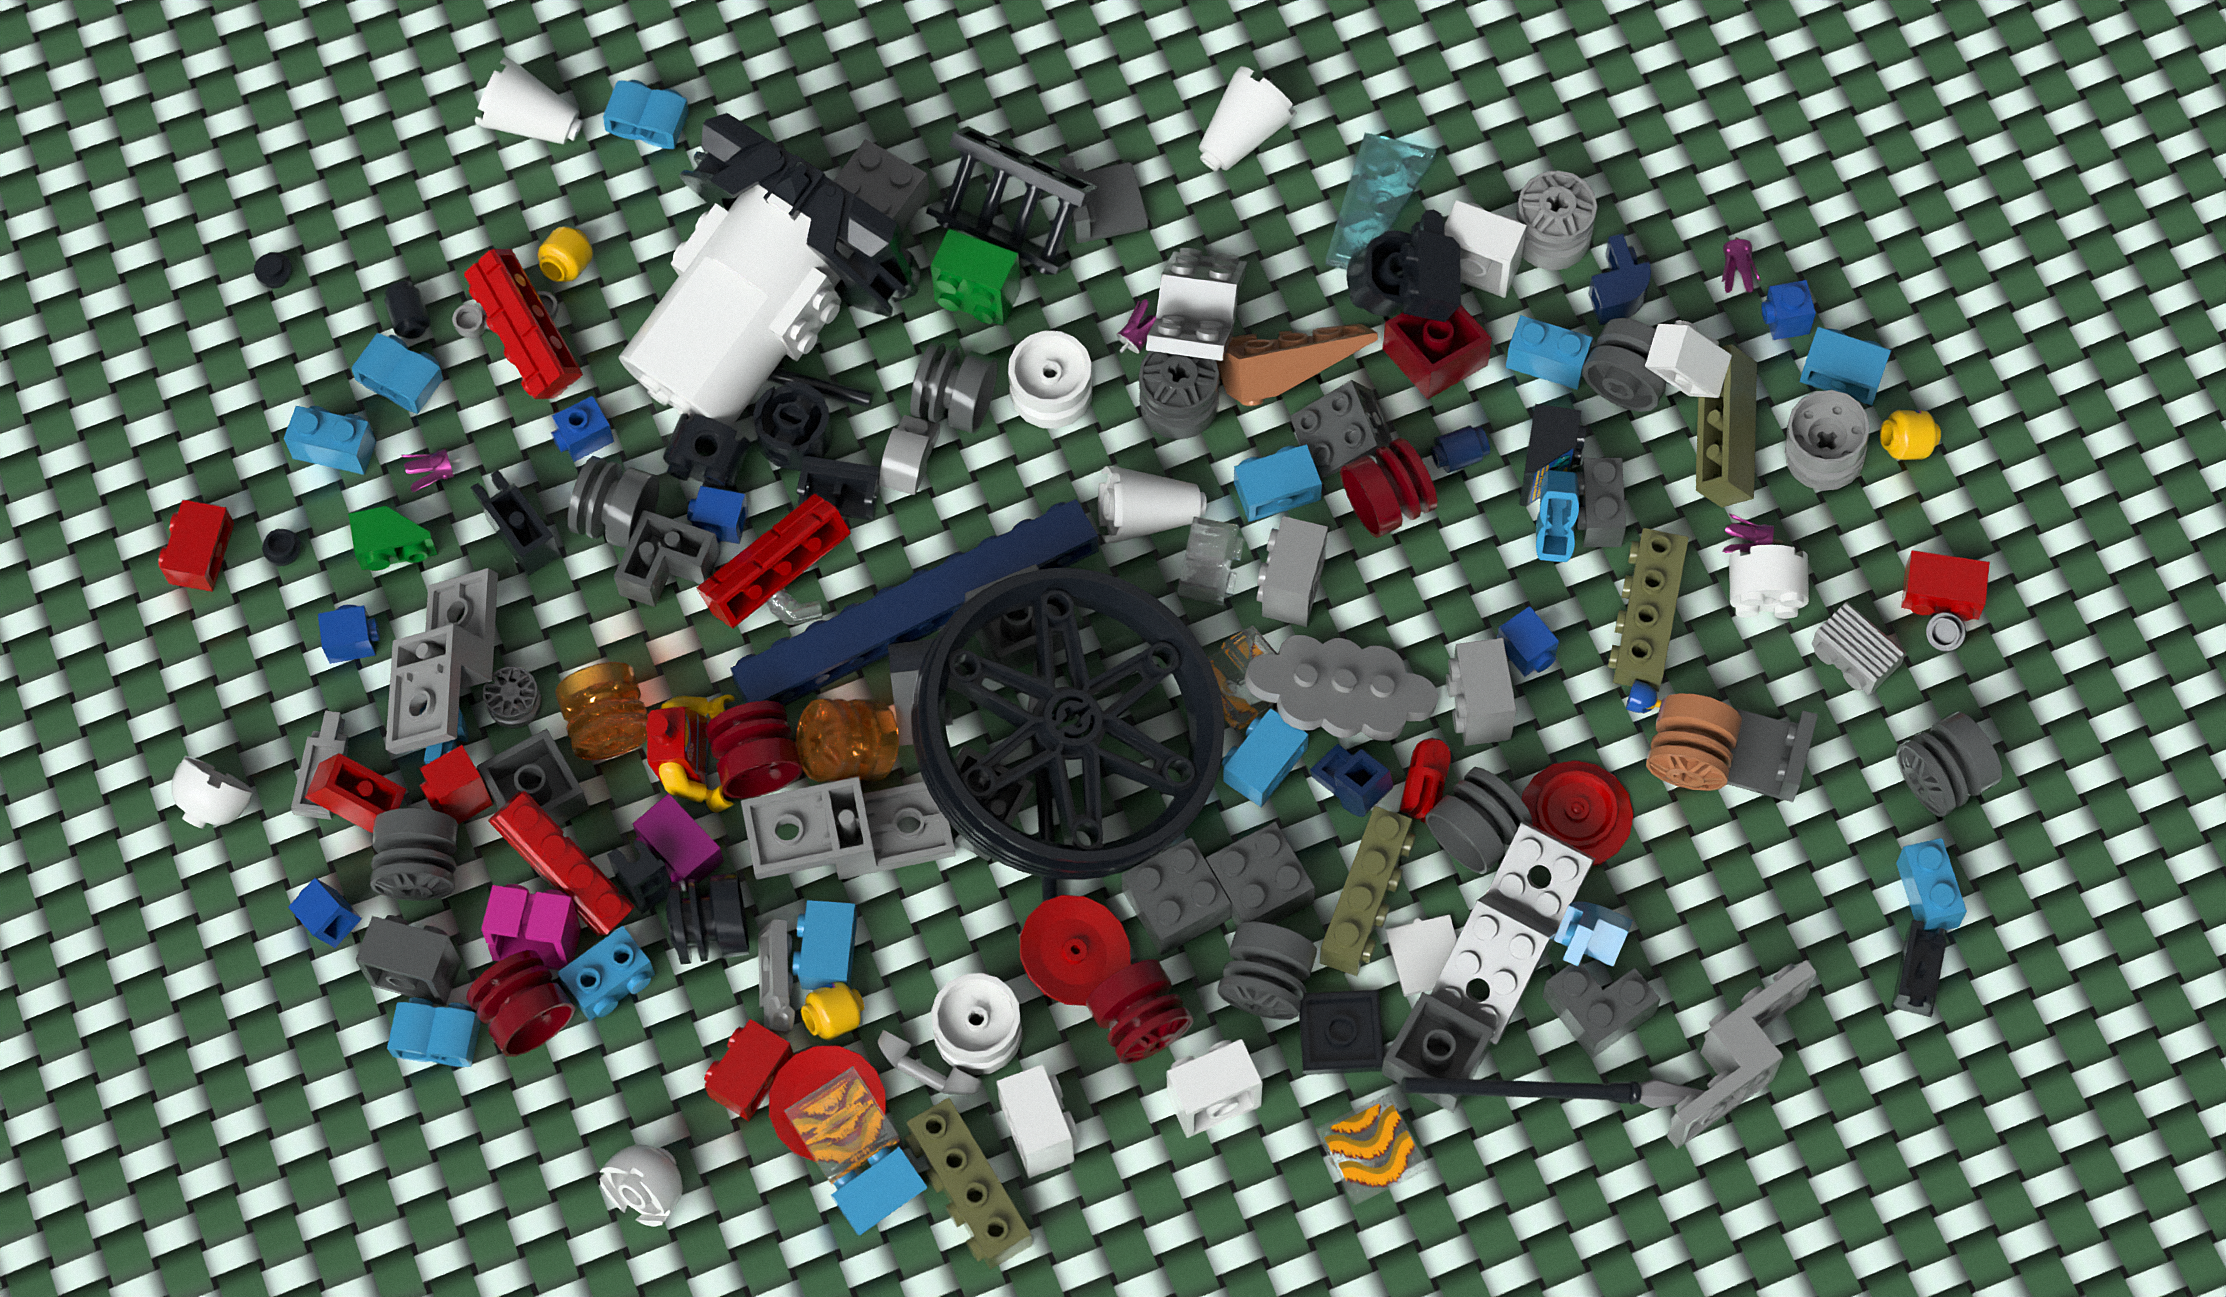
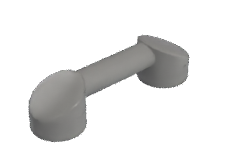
[452,291,558,339]
[878,1030,982,1095]

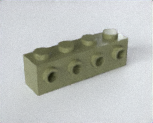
[1696,344,1757,507]
[1608,528,1689,692]
[1319,806,1416,976]
[905,1098,1033,1270]

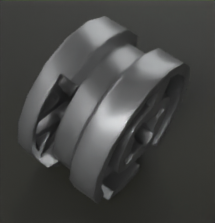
[483,667,541,728]

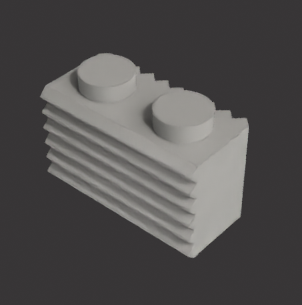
[1811,602,1906,695]

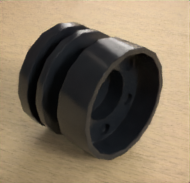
[666,872,750,965]

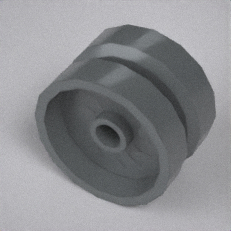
[1582,318,1667,412]

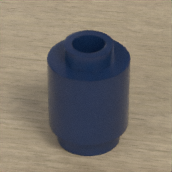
[1430,425,1490,473]

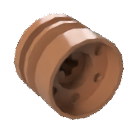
[1646,693,1742,791]

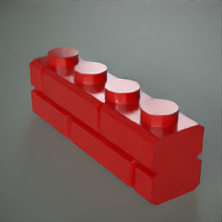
[464,249,583,399]
[696,493,851,629]
[488,790,635,936]

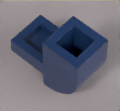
[1588,234,1651,326]
[1310,744,1393,817]

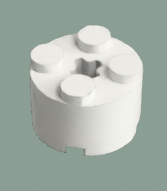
[1729,545,1809,619]

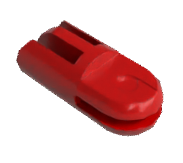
[1399,738,1451,824]

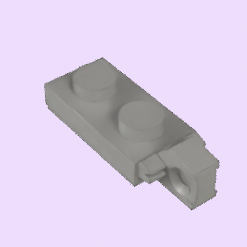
[291,711,349,820]
[758,919,795,1035]

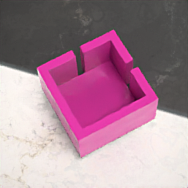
[481,884,581,971]

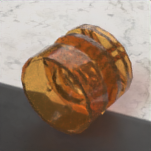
[555,662,648,760]
[796,699,899,782]

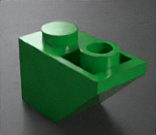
[348,506,438,571]

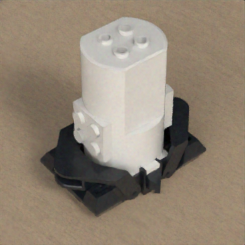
[619,113,920,427]

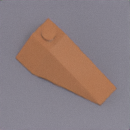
[1216,324,1378,406]

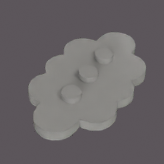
[1244,635,1439,741]

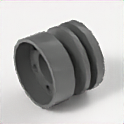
[910,340,998,434]
[1139,351,1219,440]
[568,456,660,549]
[1896,711,2002,817]
[1425,767,1533,874]
[370,808,458,901]
[1217,922,1317,1020]

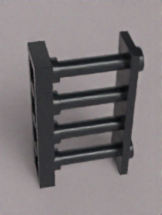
[926,126,1098,275]

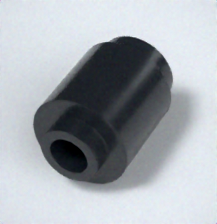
[384,281,431,339]

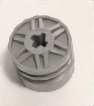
[1516,171,1597,270]
[1785,390,1870,491]

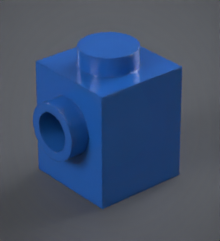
[1761,280,1816,340]
[551,395,614,462]
[687,486,749,544]
[318,604,380,664]
[1497,606,1559,677]
[288,878,362,948]

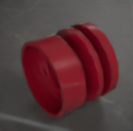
[1340,437,1438,538]
[706,701,803,799]
[466,950,575,1057]
[1086,959,1193,1064]

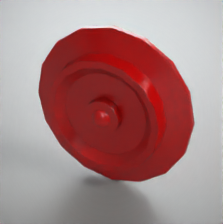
[1521,760,1633,866]
[1019,895,1131,1006]
[769,1046,886,1162]

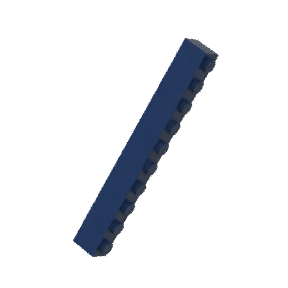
[730,499,1099,706]

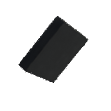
[1299,990,1384,1075]

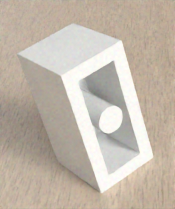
[1645,320,1732,398]

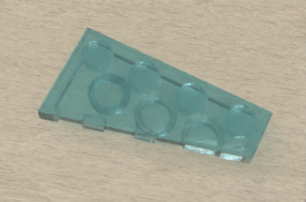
[1326,132,1436,270]

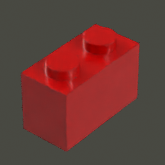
[158,499,235,592]
[1901,550,1990,621]
[420,745,493,824]
[305,753,407,833]
[704,1019,794,1121]

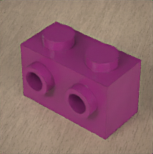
[632,793,724,892]

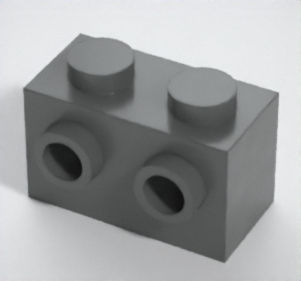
[1575,458,1626,547]

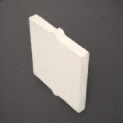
[1386,914,1457,997]

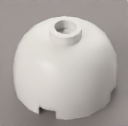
[171,756,254,829]
[599,1144,683,1227]

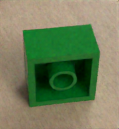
[931,229,1021,326]

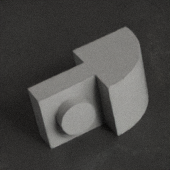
[879,415,940,495]

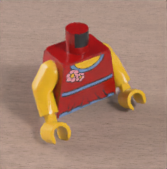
[646,694,735,813]

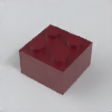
[1382,305,1492,400]

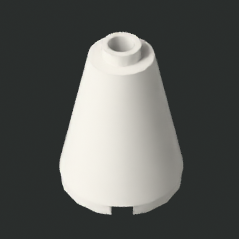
[475,57,583,144]
[1199,66,1297,171]
[1098,466,1207,543]

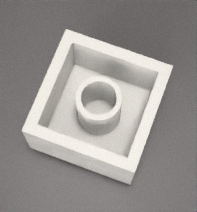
[1444,200,1527,298]
[1167,1039,1262,1138]
[997,1064,1079,1178]

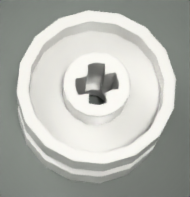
[1008,331,1093,429]
[931,973,1022,1075]

